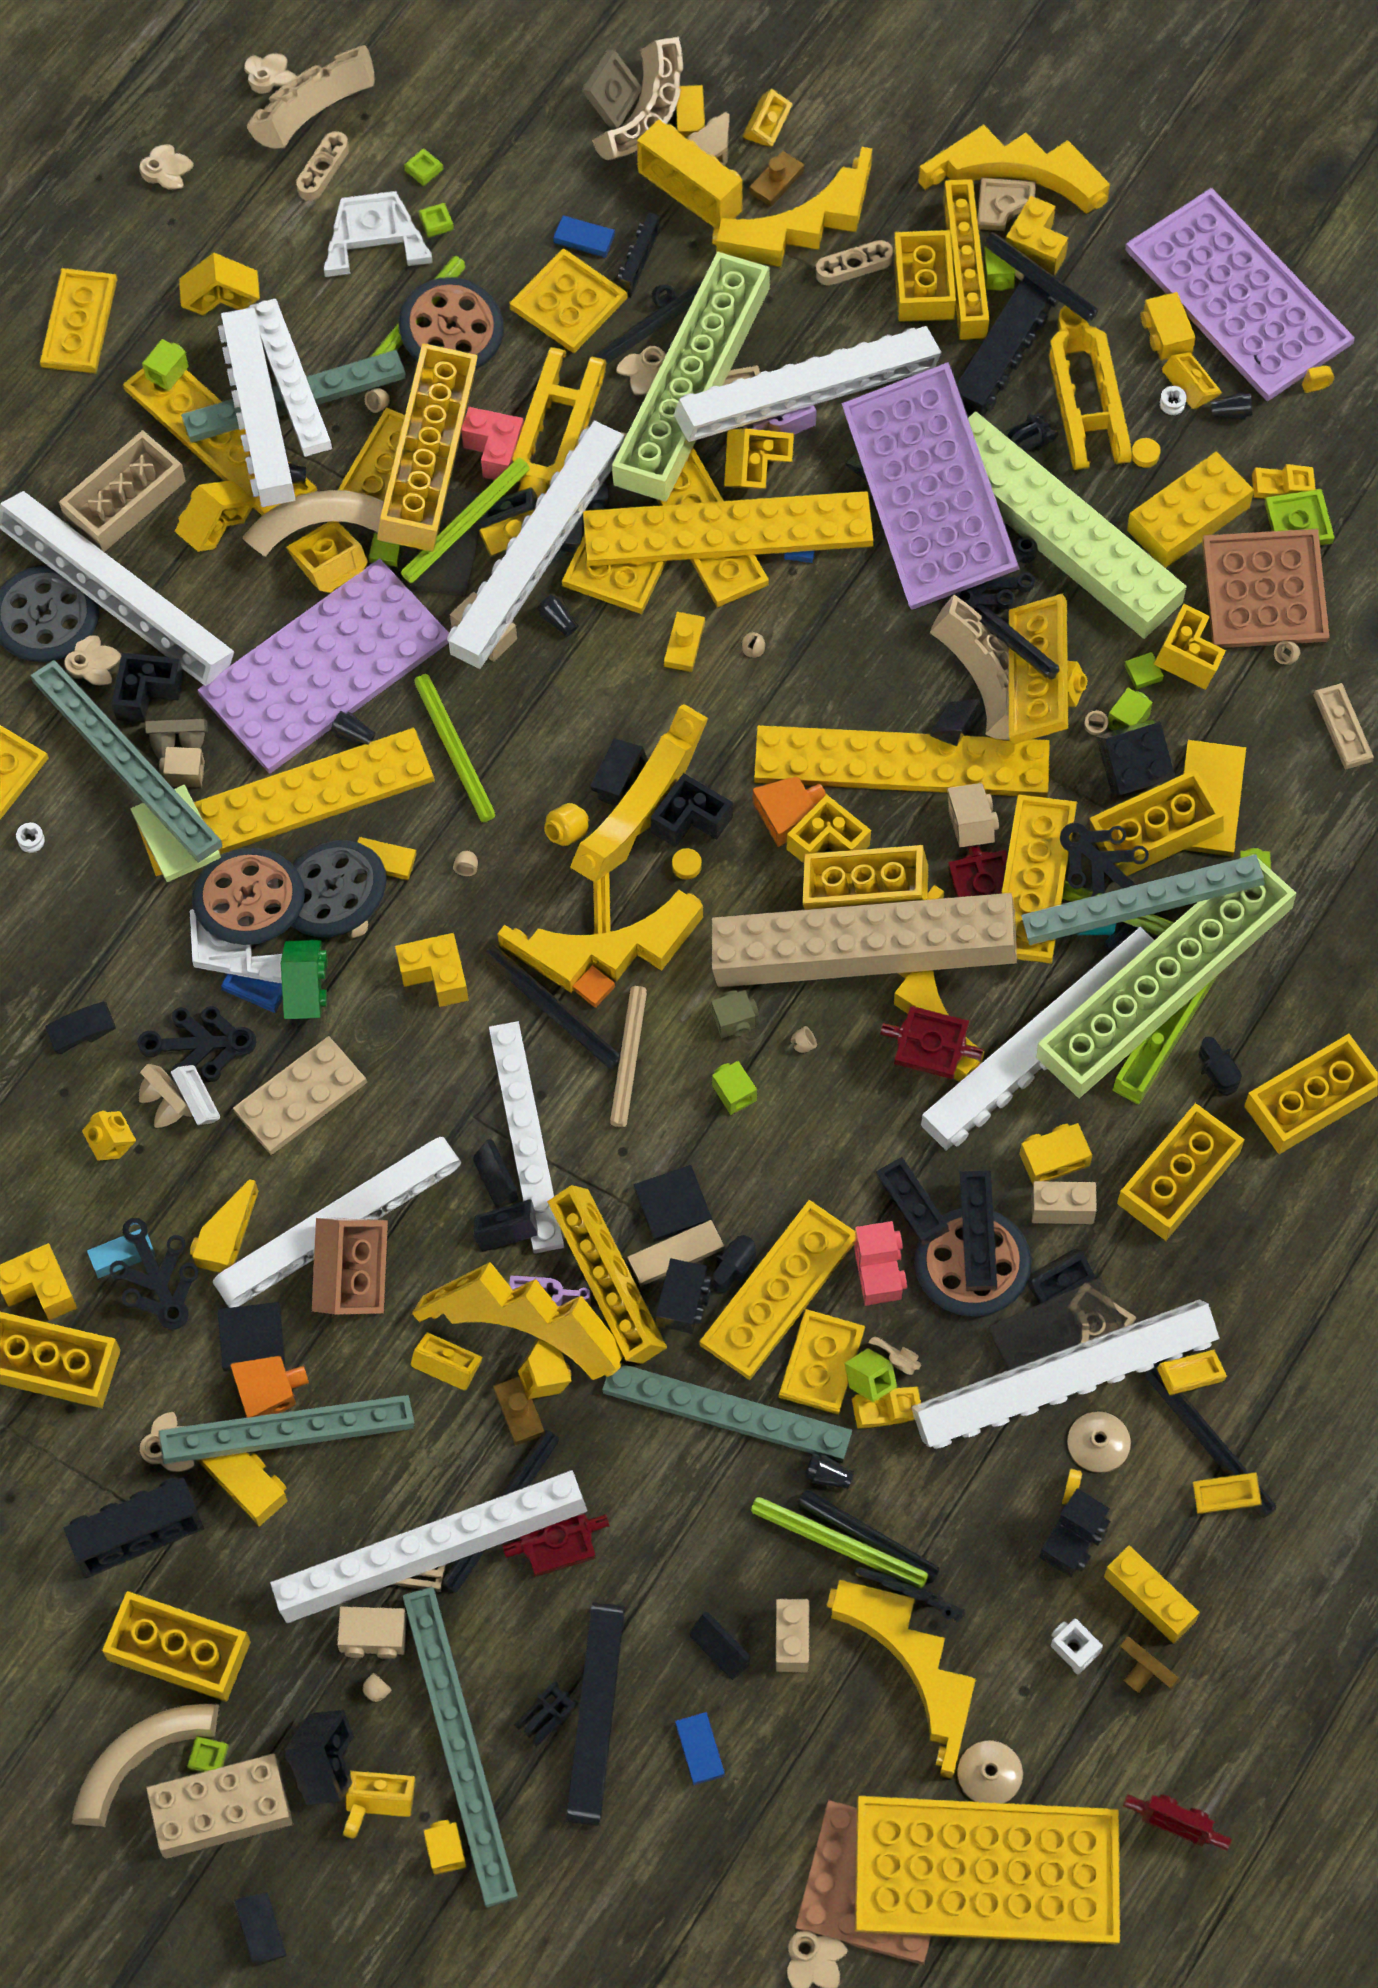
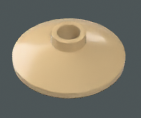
[1067,1412,1131,1473]
[958,1741,1023,1803]

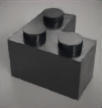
[112,652,184,723]
[651,773,733,847]
[656,1258,712,1334]
[1039,1488,1111,1578]
[285,1709,354,1805]

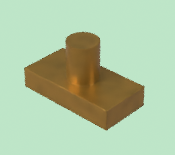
[749,151,805,207]
[493,1376,544,1446]
[1120,1636,1181,1693]

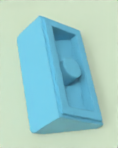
[87,1229,156,1279]

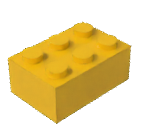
[893,230,956,322]

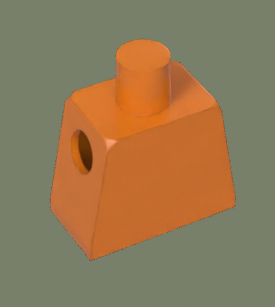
[752,777,826,847]
[230,1356,309,1418]

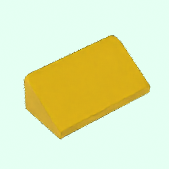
[742,88,793,147]
[1162,352,1222,409]
[411,1332,483,1390]
[346,1771,415,1817]

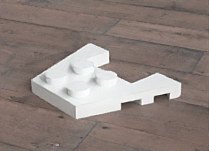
[324,191,432,277]
[190,879,282,983]

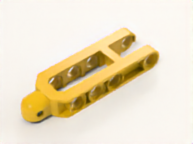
[1048,306,1132,470]
[512,347,606,511]

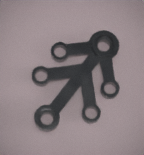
[950,537,1037,610]
[1060,823,1149,897]
[137,1006,257,1082]
[109,1218,198,1330]

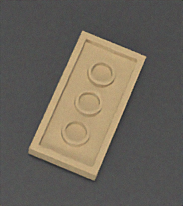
[233,1036,367,1155]

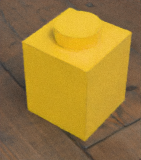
[424,1820,466,1875]

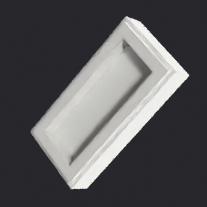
[171,1065,220,1125]

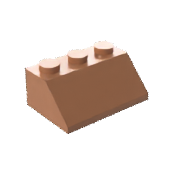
[312,1218,388,1314]

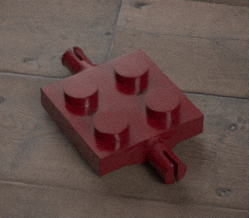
[948,845,1008,897]
[880,1005,984,1079]
[502,1513,610,1577]
[1122,1794,1232,1851]

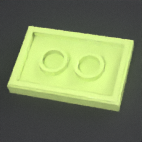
[130,785,221,882]

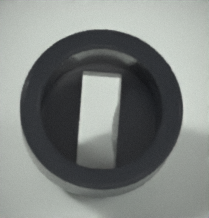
[651,284,676,307]

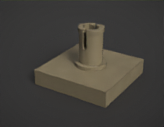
[582,50,642,129]

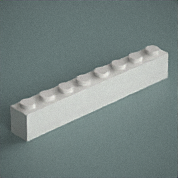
[218,307,296,507]

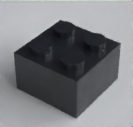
[1096,720,1175,795]

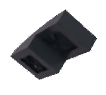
[45,1001,116,1054]

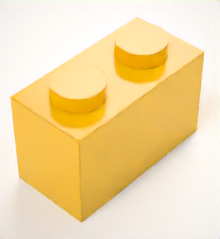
[1141,292,1196,361]
[1019,1123,1092,1184]

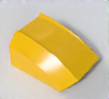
[286,521,368,593]

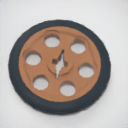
[398,277,504,369]
[192,847,305,945]
[914,1209,1032,1317]

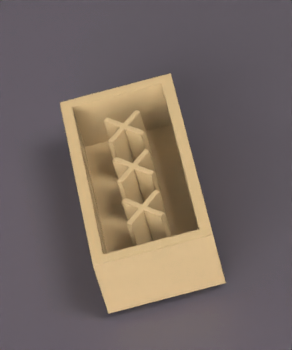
[59,430,186,552]
[146,1754,293,1859]

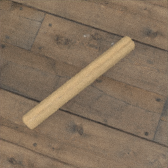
[610,986,647,1127]

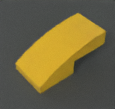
[1252,464,1316,499]
[851,1387,921,1429]

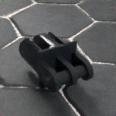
[1003,413,1059,452]
[1198,1036,1242,1096]
[713,1235,756,1294]
[514,1681,579,1747]

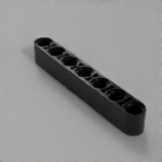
[567,1602,625,1826]

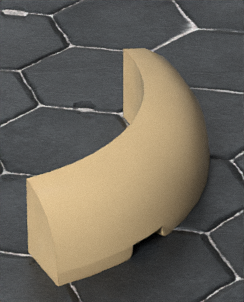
[592,37,683,160]
[247,45,375,149]
[242,490,384,557]
[930,595,1010,740]
[72,1704,219,1827]

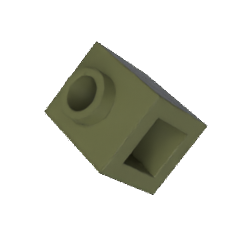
[711,990,759,1039]

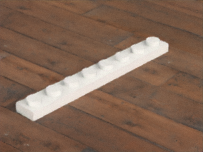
[249,299,332,457]
[489,1021,564,1254]

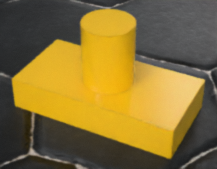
[479,510,534,557]
[664,612,705,672]

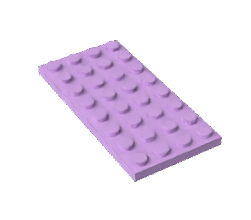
[1125,188,1355,401]
[842,362,1020,610]
[198,558,449,774]

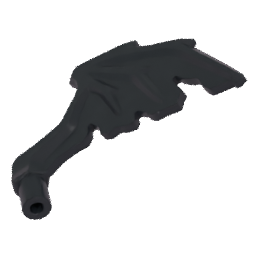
[854,1567,965,1623]

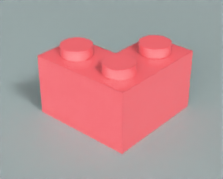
[461,407,524,480]
[854,1221,907,1306]

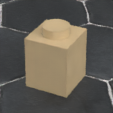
[159,747,205,788]

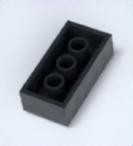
[63,1477,205,1579]

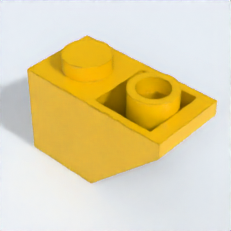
[518,1337,571,1399]

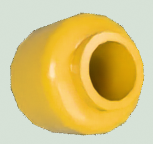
[544,803,589,846]

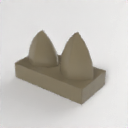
[145,719,208,760]

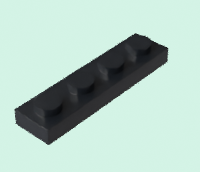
[960,1170,997,1291]

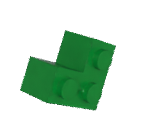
[280,940,328,1019]

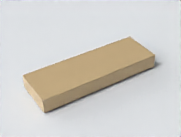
[1313,683,1374,770]
[627,1220,724,1287]

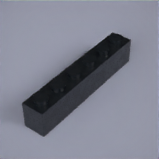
[957,276,1060,417]

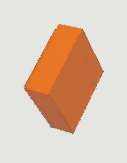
[573,965,615,1008]

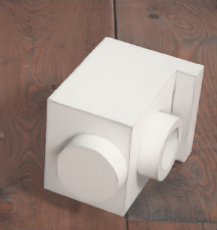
[1051,1618,1103,1675]

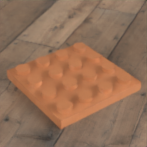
[1202,529,1330,648]
[796,1800,931,1965]

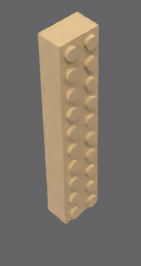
[712,893,1017,987]

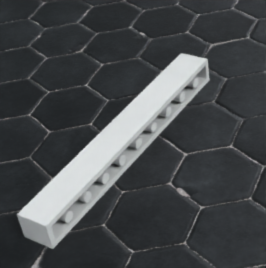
[674,326,941,442]
[447,420,624,669]
[0,491,234,686]
[921,927,1154,1151]
[911,1300,1220,1449]
[270,1470,587,1623]

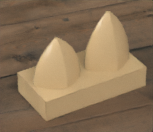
[139,1064,192,1128]

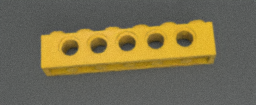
[943,179,989,340]
[547,1185,667,1364]

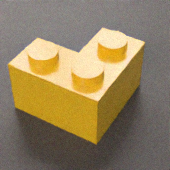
[1006,195,1069,276]
[179,253,260,315]
[724,428,794,489]
[175,480,256,552]
[1154,604,1226,690]
[787,795,871,863]
[395,933,469,1007]
[0,1243,77,1321]

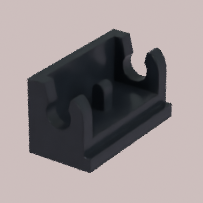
[590,738,648,806]

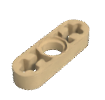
[296,131,349,201]
[816,240,893,285]

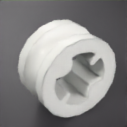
[1160,386,1186,415]
[16,823,45,853]

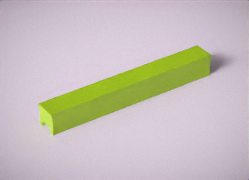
[1112,974,1219,1105]

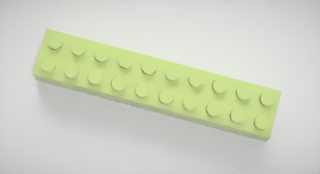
[612,252,770,502]
[968,411,1187,639]
[1036,854,1296,1098]

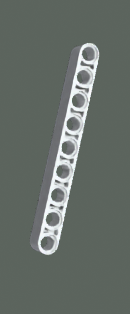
[213,1137,461,1308]

